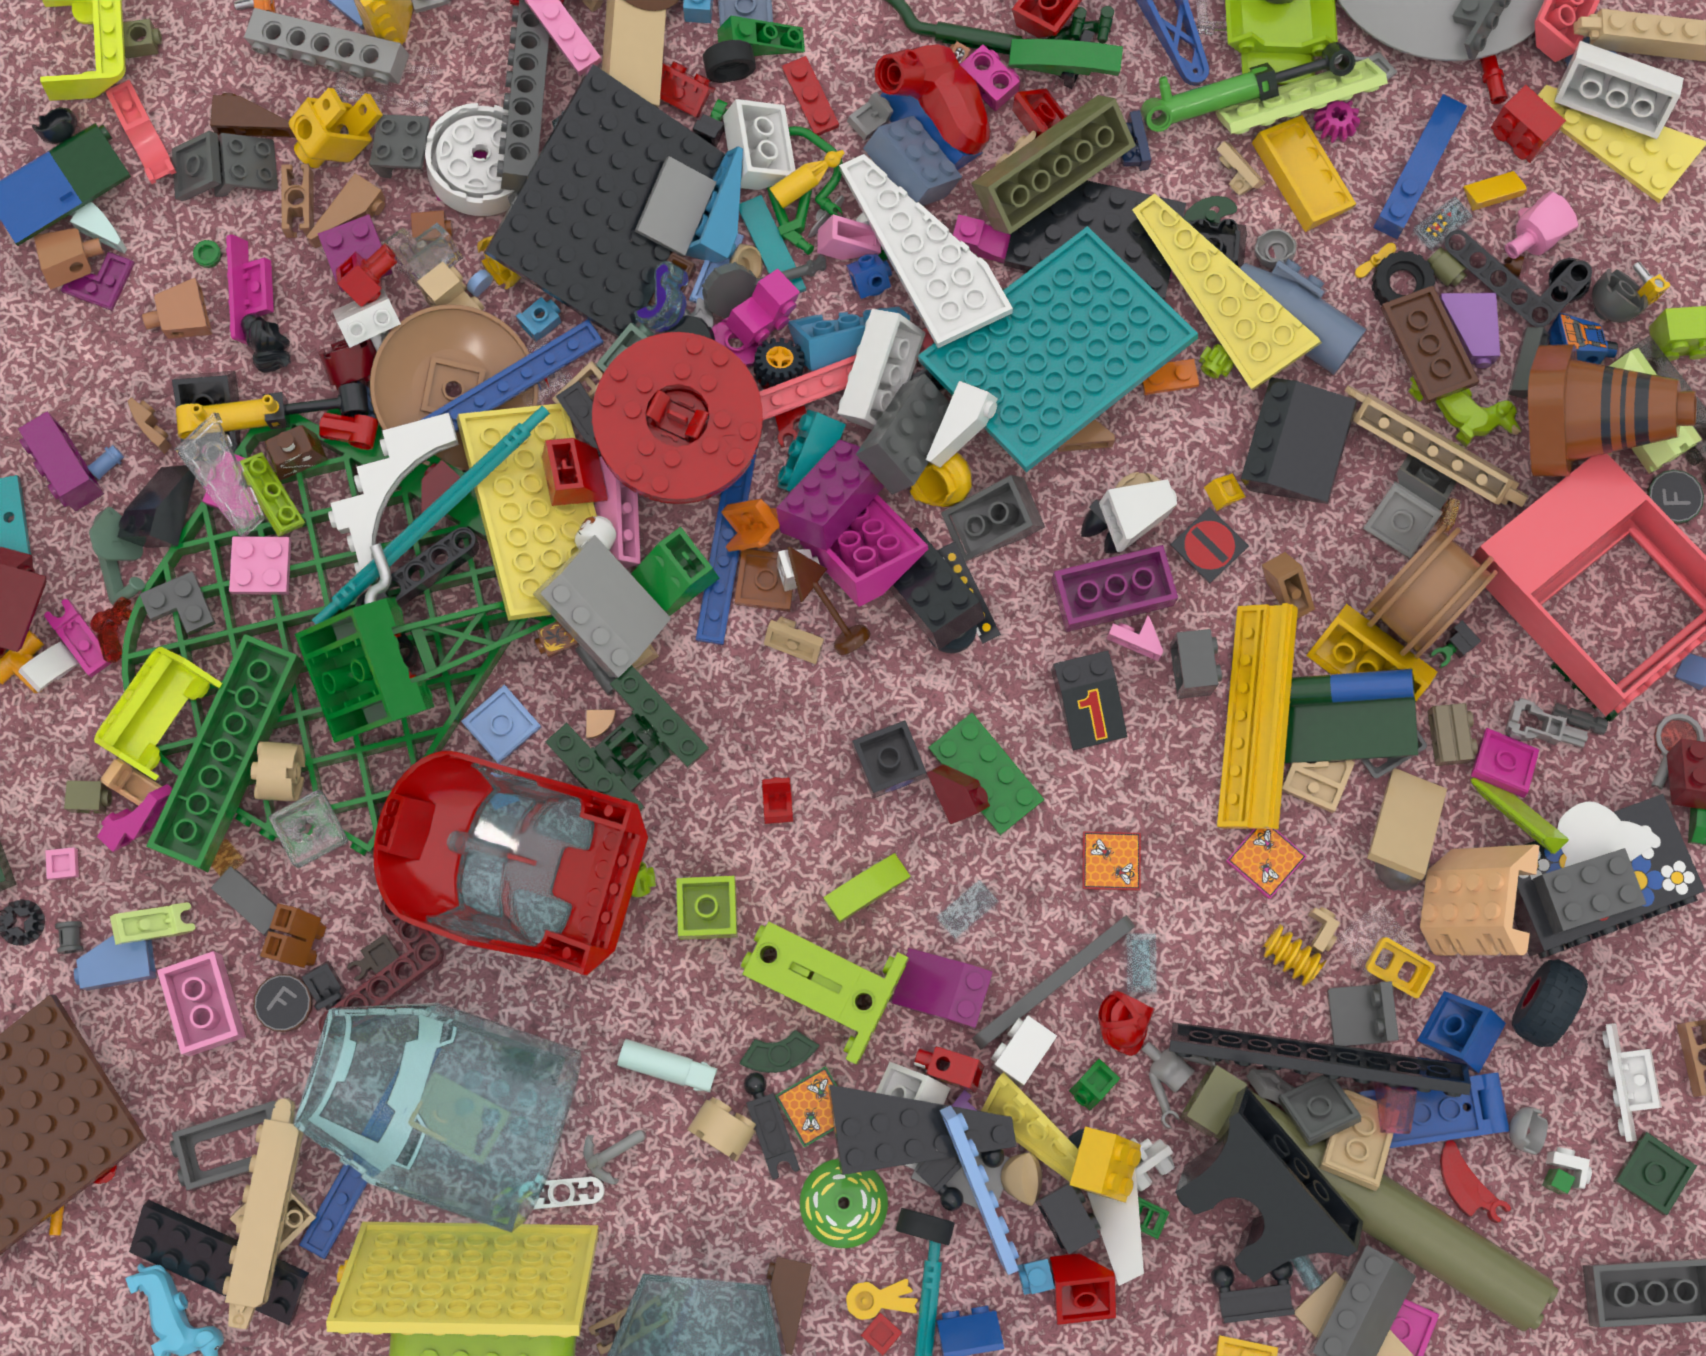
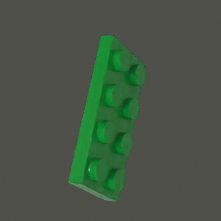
[928,713,1045,836]

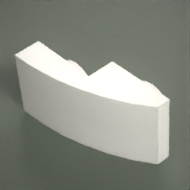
[18,641,79,693]

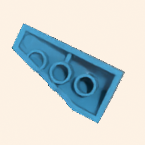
[686,146,743,263]
[788,307,910,371]

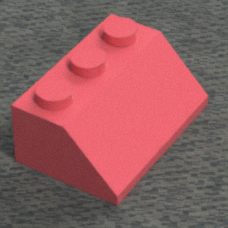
[1535,0,1600,62]

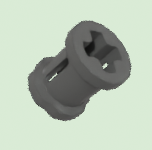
[55,921,84,954]

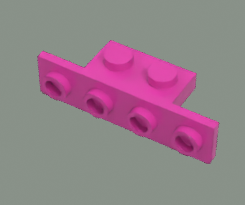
[226,234,274,345]

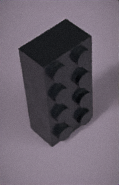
[889,527,985,650]

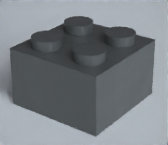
[1170,629,1222,699]

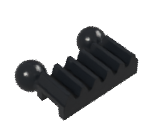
[915,1149,1005,1211]
[1211,1261,1295,1323]

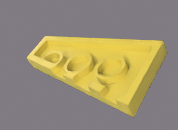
[981,1072,1079,1182]

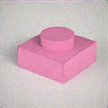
[45,847,79,880]

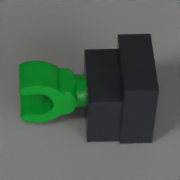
[693,99,728,147]
[1429,620,1481,668]

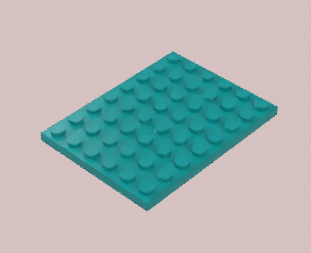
[918,226,1198,473]

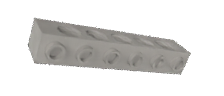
[244,8,409,85]

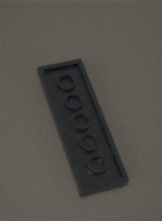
[129,1199,309,1325]

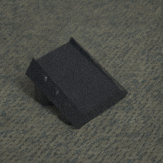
[1188,219,1247,268]

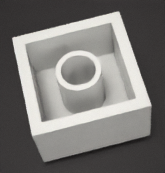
[990,1016,1057,1087]

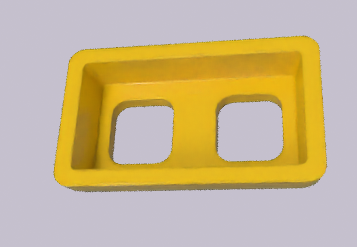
[1365,937,1435,998]

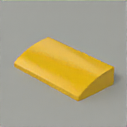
[1252,115,1356,232]

